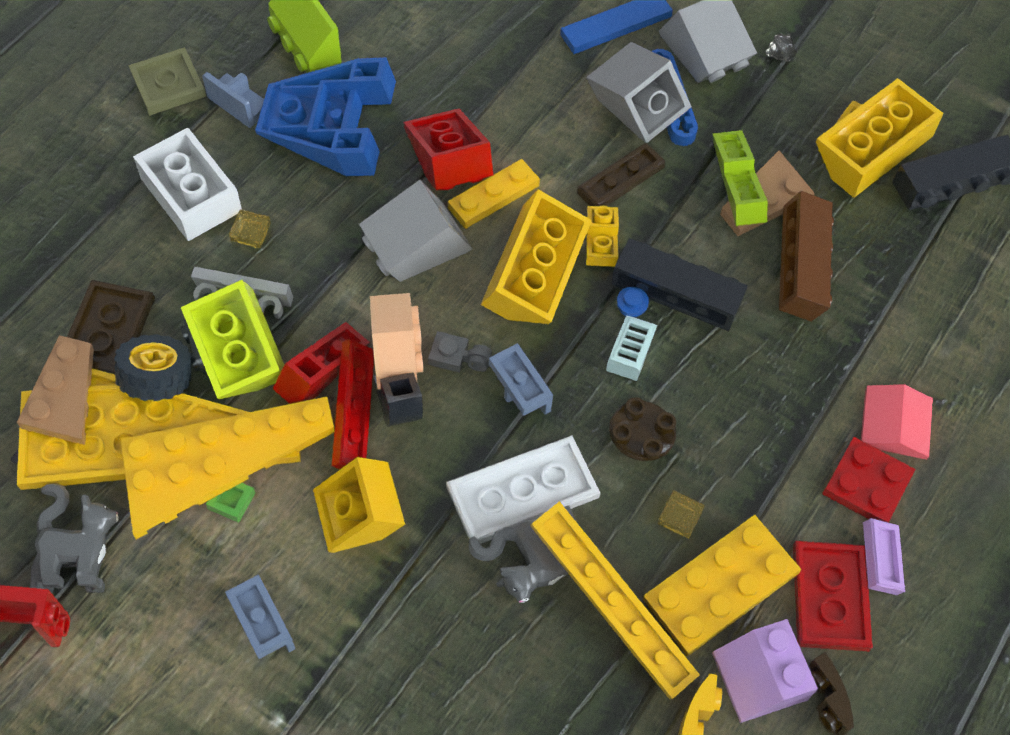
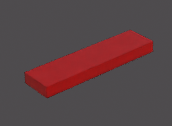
[331,339,374,469]

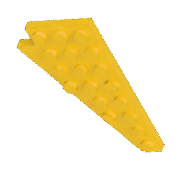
[17,368,301,490]

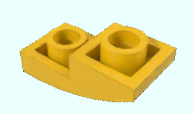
[586,206,619,267]
[678,674,722,735]

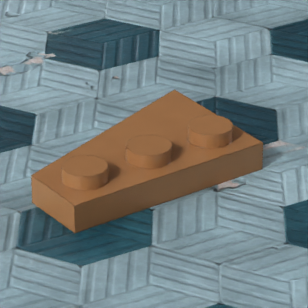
[720,151,814,236]
[17,335,94,445]

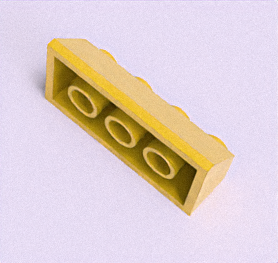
[816,78,943,198]
[481,189,592,324]

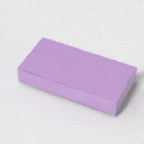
[863,518,905,595]

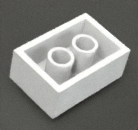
[133,128,242,241]

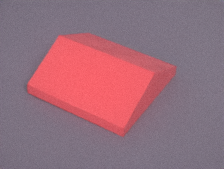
[861,384,933,460]

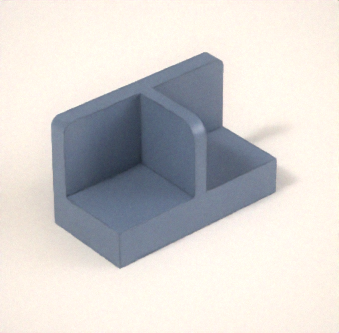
[202,72,264,128]
[489,343,553,416]
[225,575,295,659]

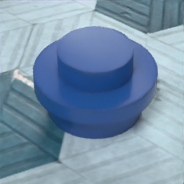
[616,287,649,318]

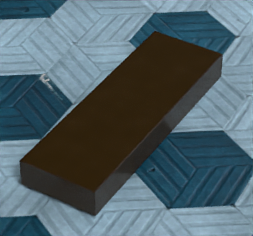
[577,143,666,206]

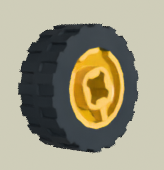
[114,334,191,401]

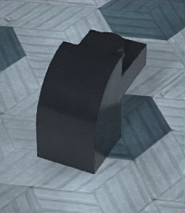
[374,372,423,427]

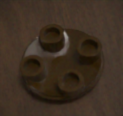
[609,397,676,461]

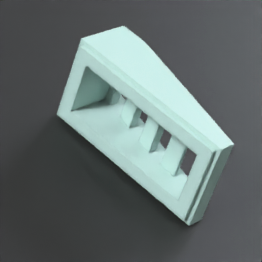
[606,316,657,381]

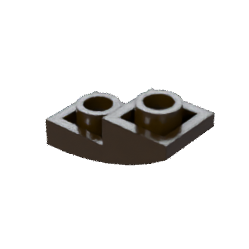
[808,652,854,735]

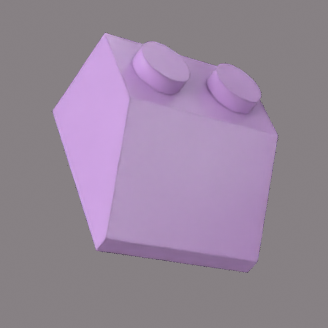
[712,619,818,723]

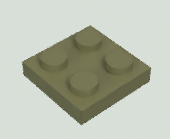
[128,47,206,116]

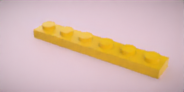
[530,501,700,699]

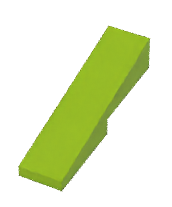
[713,130,768,226]

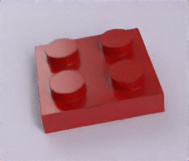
[823,437,916,523]

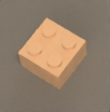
[370,293,423,389]

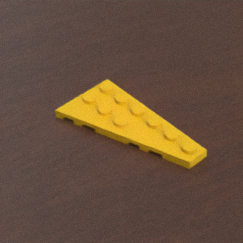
[121,397,334,540]

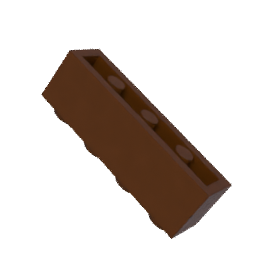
[779,191,834,322]

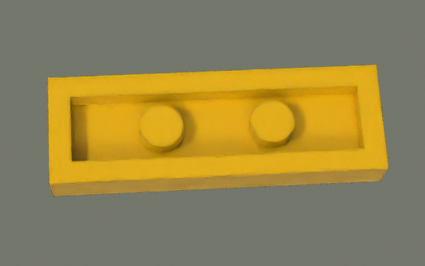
[448,159,540,229]

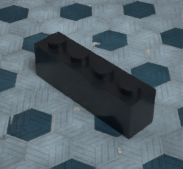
[892,134,1010,210]
[611,238,748,332]

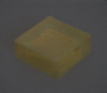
[229,209,271,248]
[657,490,705,539]

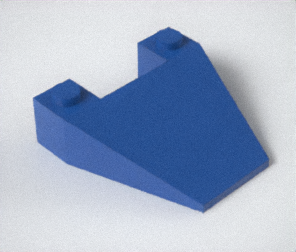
[255,57,396,176]

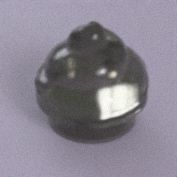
[765,33,796,62]

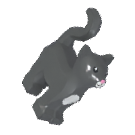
[30,483,119,593]
[468,505,575,603]

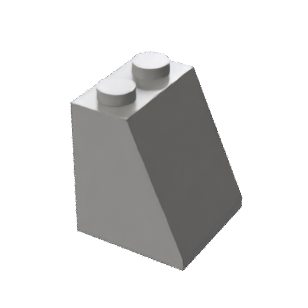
[658,0,757,83]
[586,42,691,143]
[359,180,473,282]

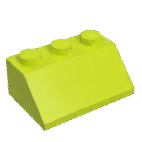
[181,280,284,399]

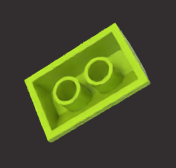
[267,0,342,73]

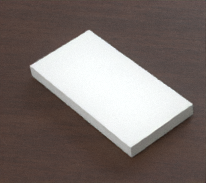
[446,435,600,544]

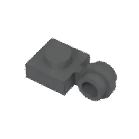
[428,331,492,373]

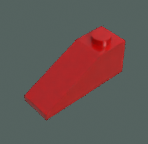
[273,322,370,404]

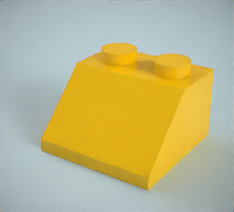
[313,457,405,553]

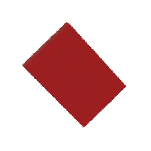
[793,541,873,652]

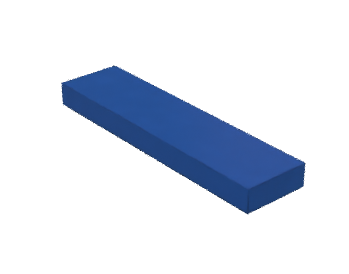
[560,0,673,54]

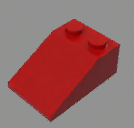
[403,108,494,190]

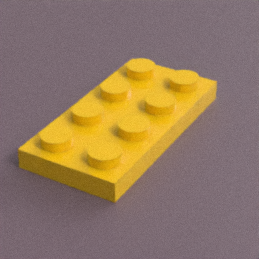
[643,515,801,657]

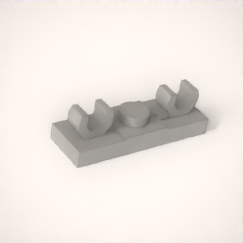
[191,266,294,319]

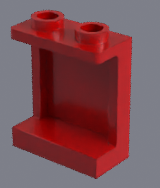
[0,585,70,647]

